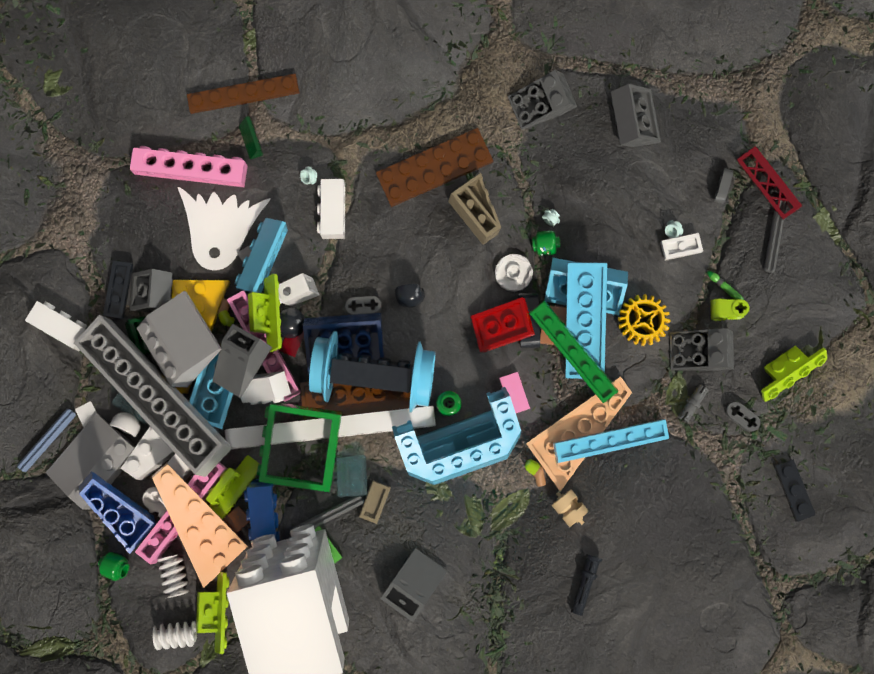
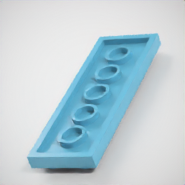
[565,262,607,379]

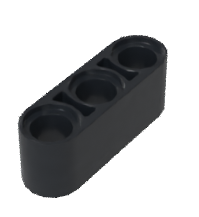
[518,293,540,348]

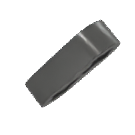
[714,168,733,204]
[345,296,382,315]
[725,402,760,432]

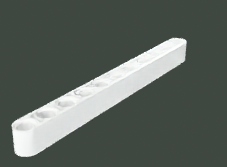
[225,406,436,449]

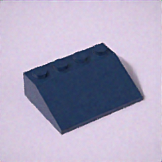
[303,313,384,375]

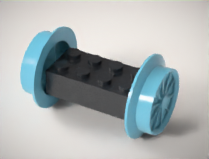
[309,331,435,413]

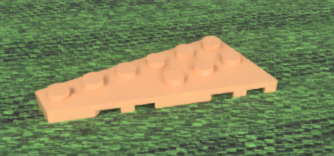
[526,377,632,492]
[152,463,248,588]

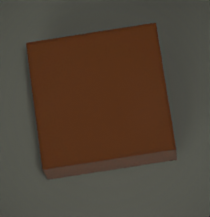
[224,506,250,534]

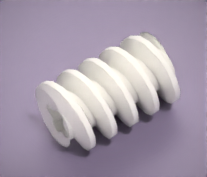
[157,555,189,599]
[153,621,197,650]

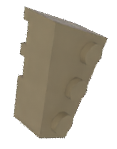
[448,173,501,245]

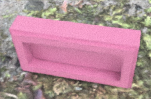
[499,372,530,413]

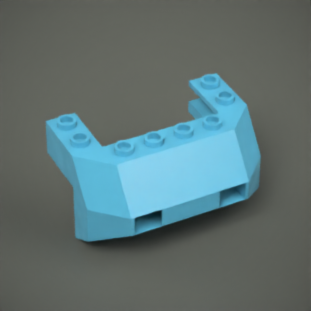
[392,387,521,485]

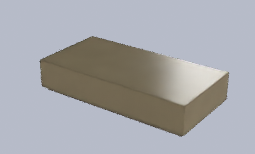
[359,481,391,524]

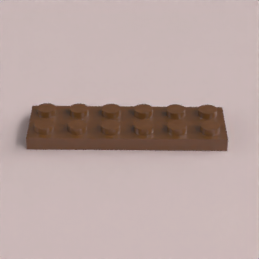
[376,128,493,207]
[300,382,419,420]

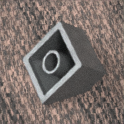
[130,269,173,312]

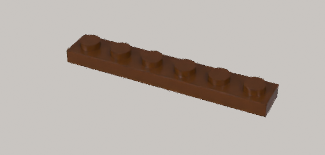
[187,74,300,114]

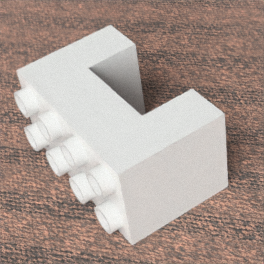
[227,524,349,674]

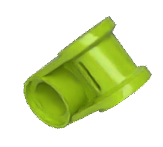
[711,299,750,321]

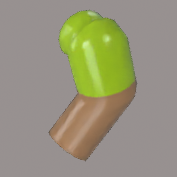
[218,299,235,327]
[525,459,546,487]

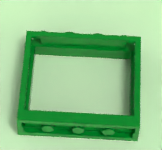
[257,402,342,492]

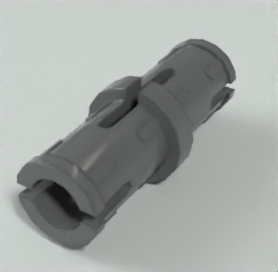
[678,384,709,423]

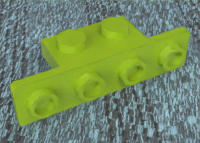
[248,274,282,352]
[761,346,827,402]
[205,455,260,520]
[196,572,229,654]

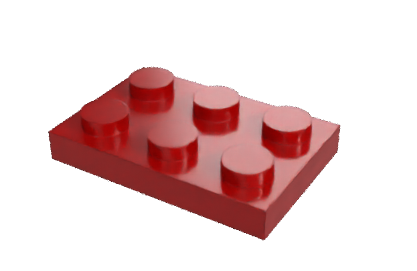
[471,297,535,353]

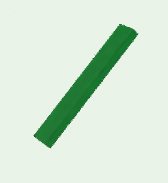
[529,300,619,403]

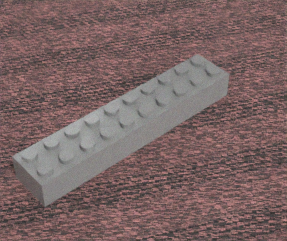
[74,315,232,477]

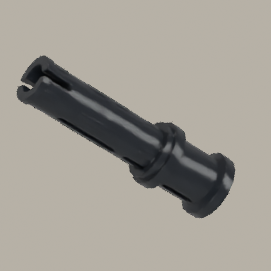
[571,554,603,616]

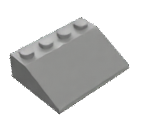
[137,291,222,387]
[46,413,136,510]

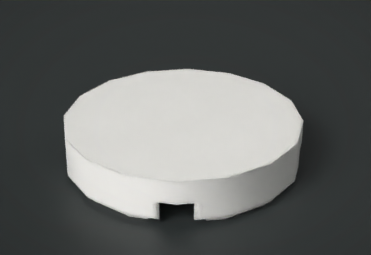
[495,254,533,292]

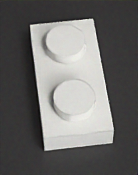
[660,233,703,260]

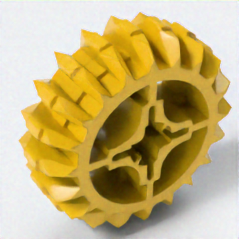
[618,294,670,346]

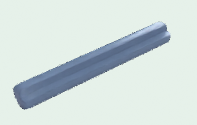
[17,409,76,472]

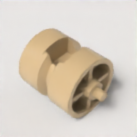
[552,490,589,527]

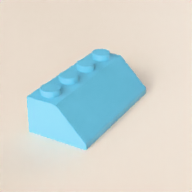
[235,218,288,294]
[544,258,628,315]
[189,353,233,429]

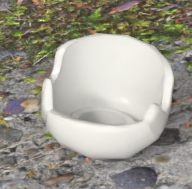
[110,412,140,437]
[142,487,167,517]

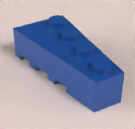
[79,471,156,554]
[244,479,280,542]

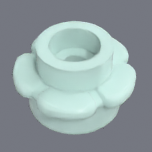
[300,166,317,184]
[542,209,560,226]
[665,220,683,238]

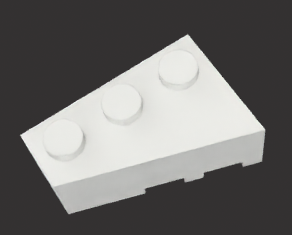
[120,426,175,480]

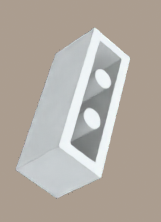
[317,179,345,239]
[25,301,87,351]
[241,371,291,405]

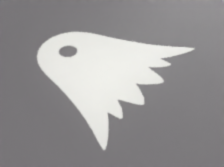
[178,187,271,270]

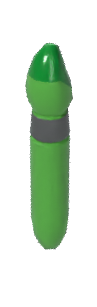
[707,271,744,300]

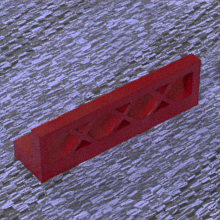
[736,146,802,220]

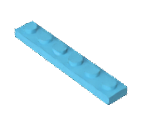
[553,419,669,463]

